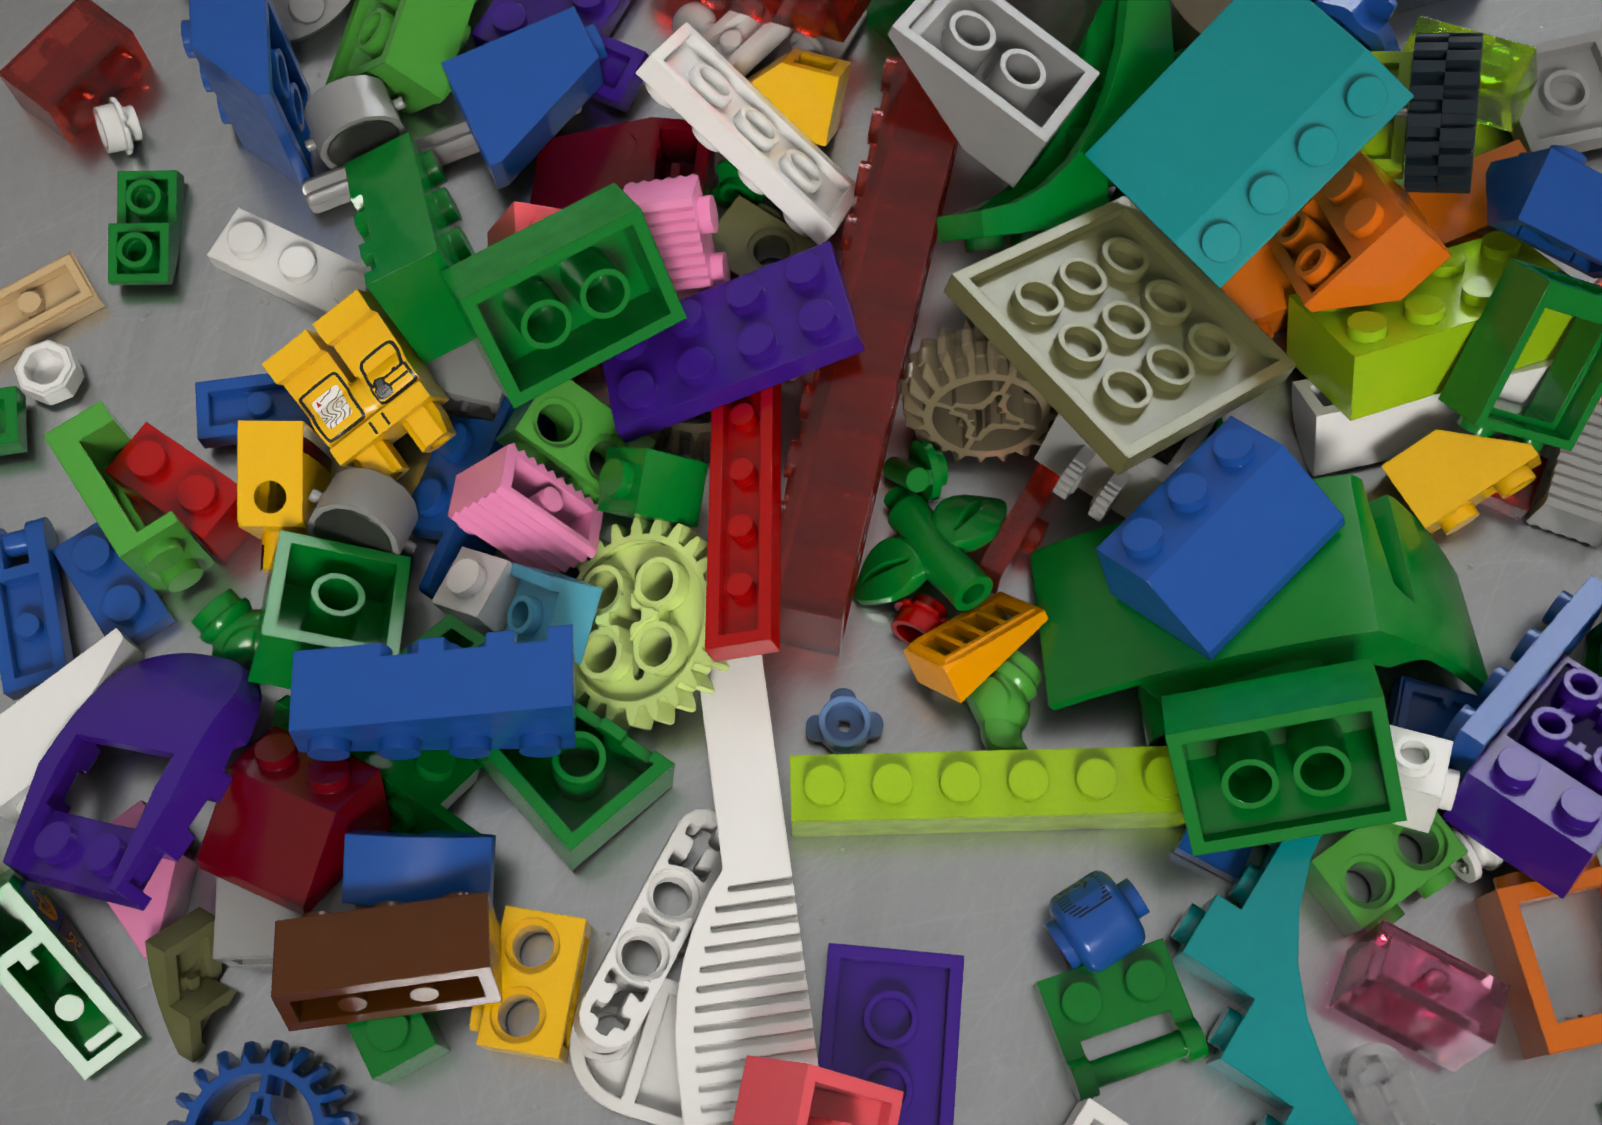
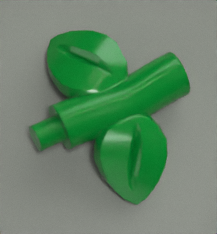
[853,487,1007,611]

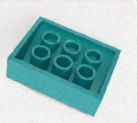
[1084,0,1414,288]

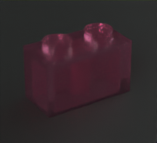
[1329,919,1510,1072]

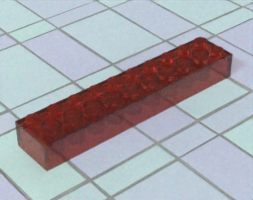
[780,53,959,657]

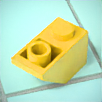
[747,48,851,147]
[1381,429,1541,535]

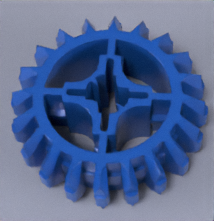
[167,1040,359,1125]

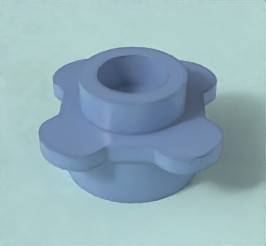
[806,688,884,754]

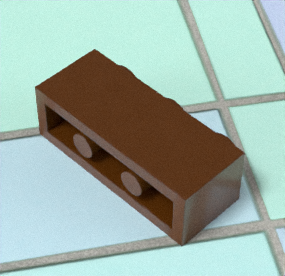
[271,891,502,1031]

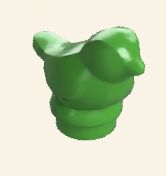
[965,650,1043,750]

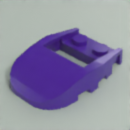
[3,653,262,911]

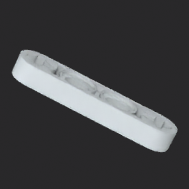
[574,809,722,1053]

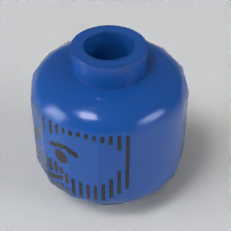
[1044,870,1150,973]

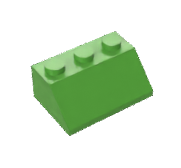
[325,0,478,114]

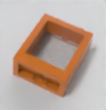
[1474,855,1602,1060]

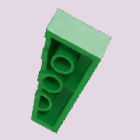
[344,132,475,364]
[399,613,675,871]

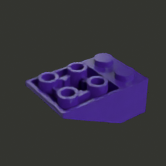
[1442,655,1602,899]

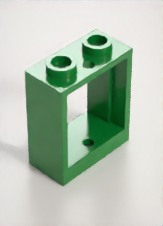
[1438,258,1602,452]

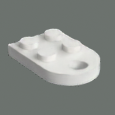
[570,973,683,1125]

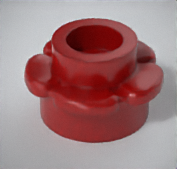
[890,594,948,645]

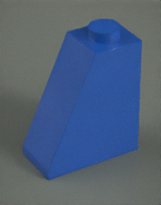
[441,6,607,190]

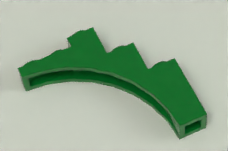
[936,0,1175,252]

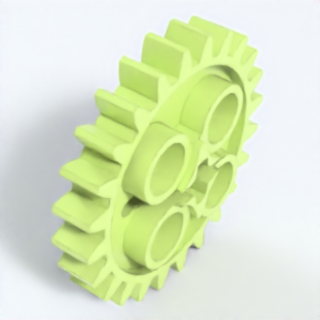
[575,517,730,730]

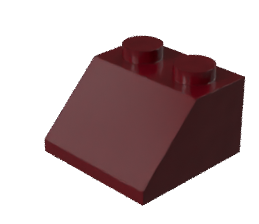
[197,725,392,915]

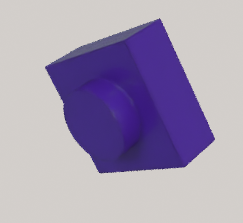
[590,32,649,112]

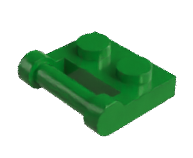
[1034,938,1209,1101]

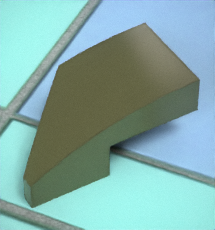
[145,907,237,1063]

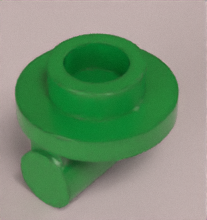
[883,439,948,502]

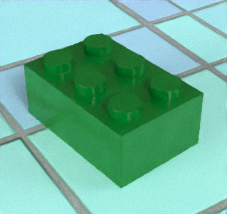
[440,182,687,409]

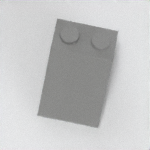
[887,0,1100,188]

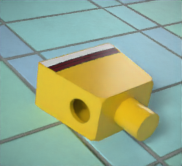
[237,420,333,573]

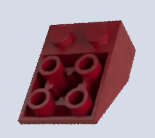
[530,117,716,209]

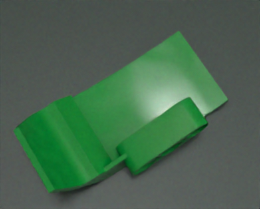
[1030,474,1488,746]

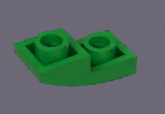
[108,170,184,286]

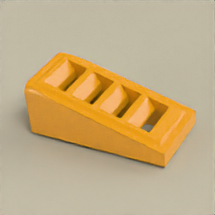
[903,591,1048,703]

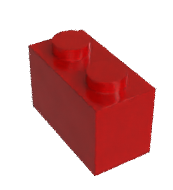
[105,422,250,564]

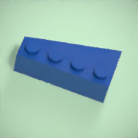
[288,624,576,761]

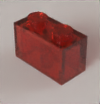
[0,0,151,143]

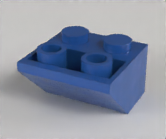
[1486,145,1602,279]

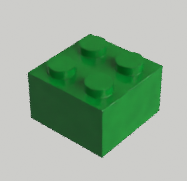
[248,530,411,689]

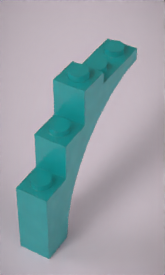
[1171,835,1358,1125]

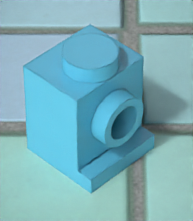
[505,563,603,664]

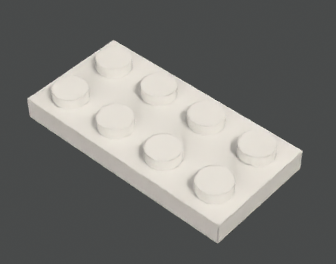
[635,22,862,245]

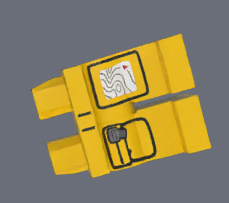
[261,289,456,481]

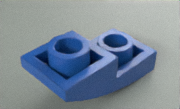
[342,829,496,905]

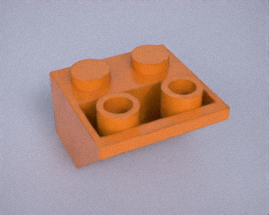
[1267,150,1452,312]

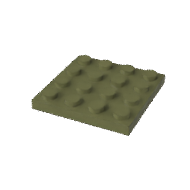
[943,196,1297,475]

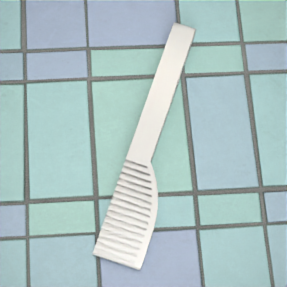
[675,464,819,1125]

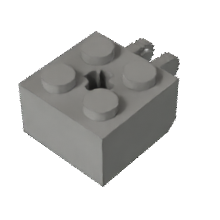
[1034,413,1217,522]

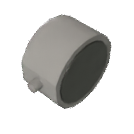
[303,75,407,169]
[306,467,419,555]

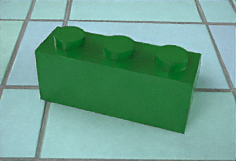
[1161,657,1407,856]

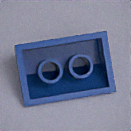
[181,0,315,189]
[1096,416,1345,661]

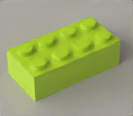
[1287,231,1577,421]

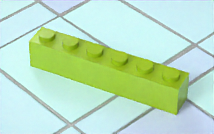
[790,746,1186,837]

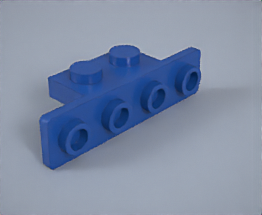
[411,396,553,599]

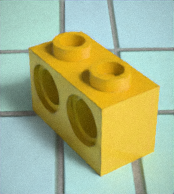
[470,905,593,1064]

